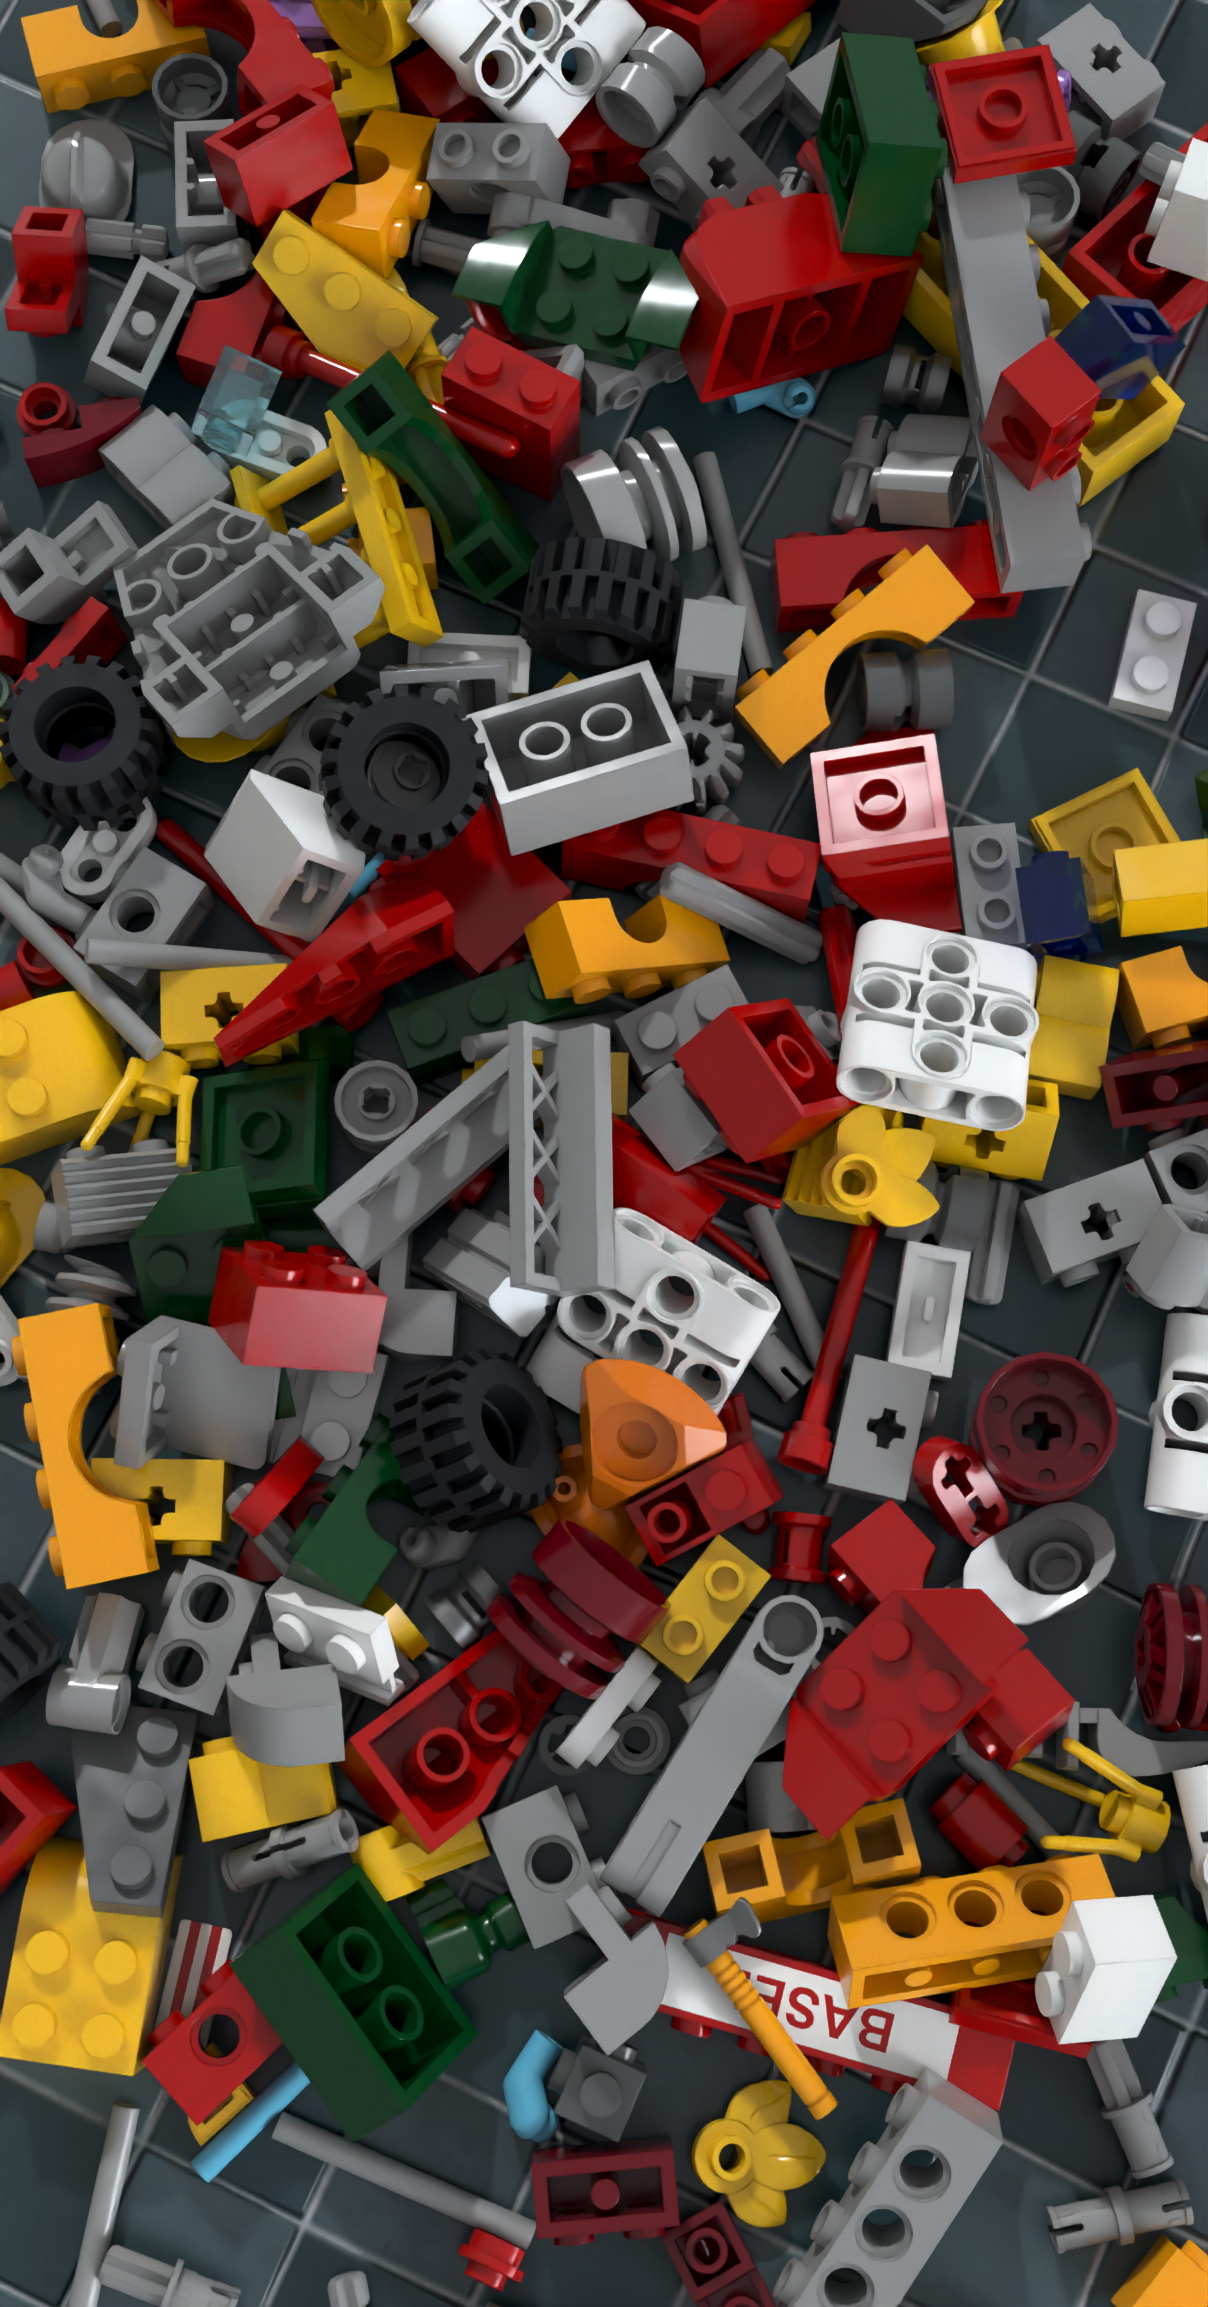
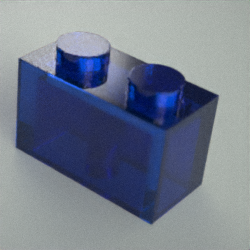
[1054,294,1186,399]
[1015,851,1104,961]

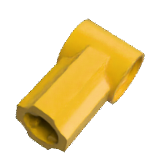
[349,1816,491,1902]

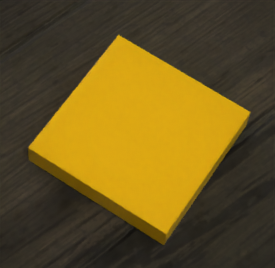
[1027,767,1181,931]

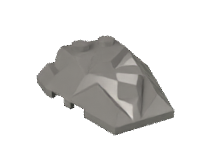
[113,498,385,740]

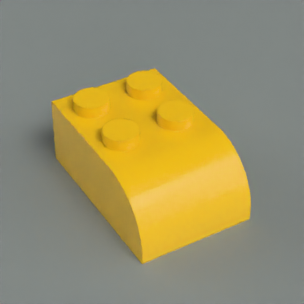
[0,991,142,1166]
[0,1836,183,2076]

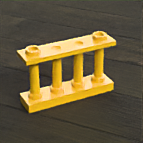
[229,410,444,699]

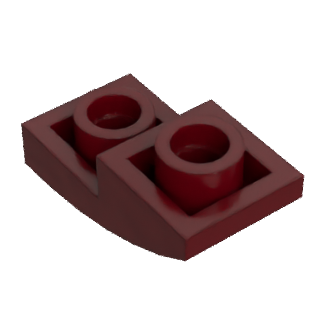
[22,396,143,488]
[661,2200,777,2307]

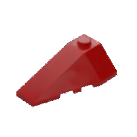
[214,869,455,1068]
[337,1628,564,1855]

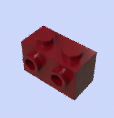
[1099,1040,1208,1133]
[531,2136,680,2246]

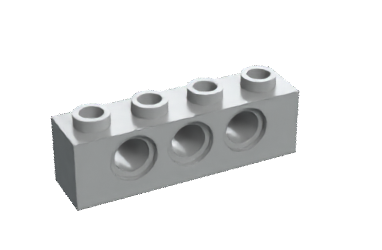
[773,2067,1003,2307]

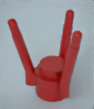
[686,1155,785,1282]

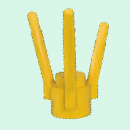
[80,1050,198,1168]
[1010,1737,1171,1863]

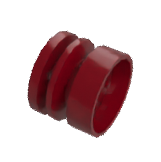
[968,1351,1119,1508]
[487,1516,671,1700]
[1134,1583,1208,1728]

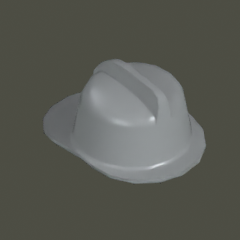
[39,119,134,223]
[963,1502,1116,1625]

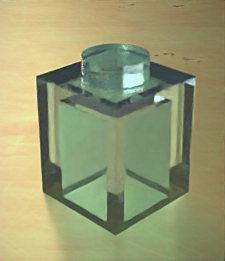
[190,344,282,458]

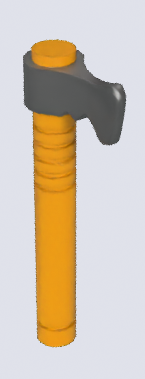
[682,1897,838,2120]

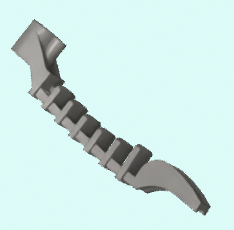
[745,1702,1208,1832]

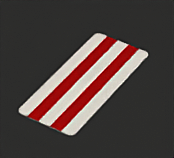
[154,1919,232,2049]

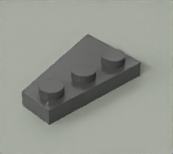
[69,1706,200,1918]

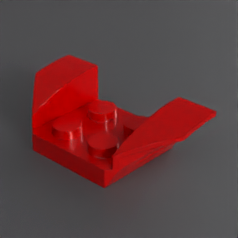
[810,728,962,933]
[782,1588,1029,1841]

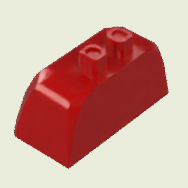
[679,185,923,403]

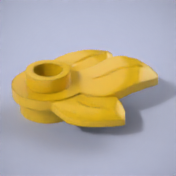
[819,1104,940,1227]
[691,2079,826,2228]

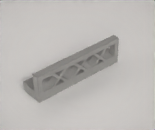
[508,1021,615,1297]
[313,1045,542,1271]

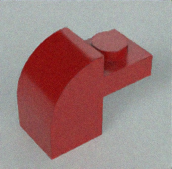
[4,206,89,338]

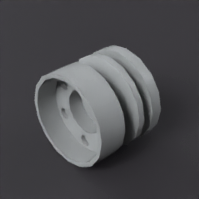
[561,426,707,562]

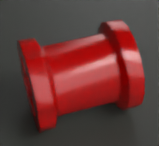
[768,1511,832,1585]

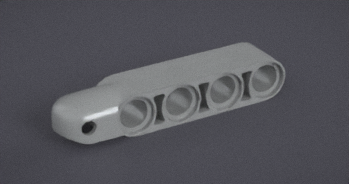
[599,1595,824,1917]

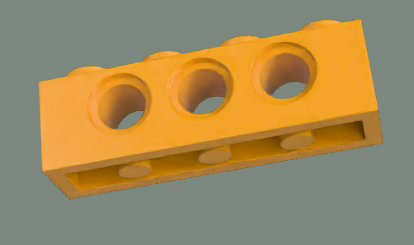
[827,1853,1116,2009]

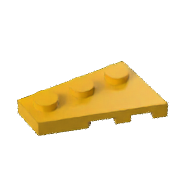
[252,210,439,371]

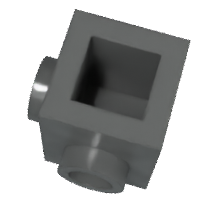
[547,2034,647,2143]

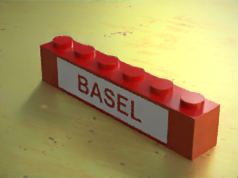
[601,1907,1016,2111]

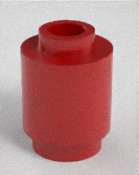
[927,1771,1029,1872]

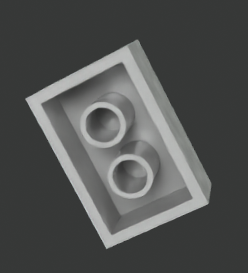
[466,660,694,856]

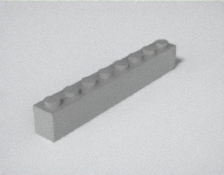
[931,120,1092,593]

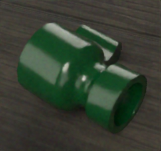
[405,1878,531,1991]

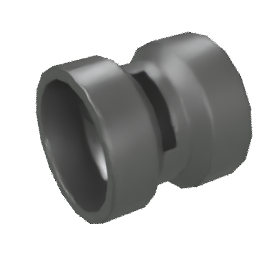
[880,343,953,415]
[424,1558,504,1652]

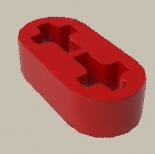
[229,1436,325,1539]
[913,1436,1009,1548]

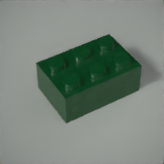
[816,32,948,257]
[229,1862,479,2143]

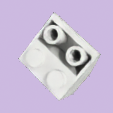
[204,769,366,943]

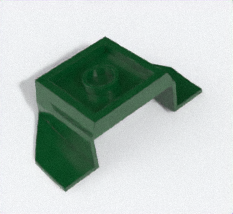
[451,220,699,371]
[200,1025,354,1259]
[128,1164,296,1420]

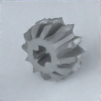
[670,706,745,815]

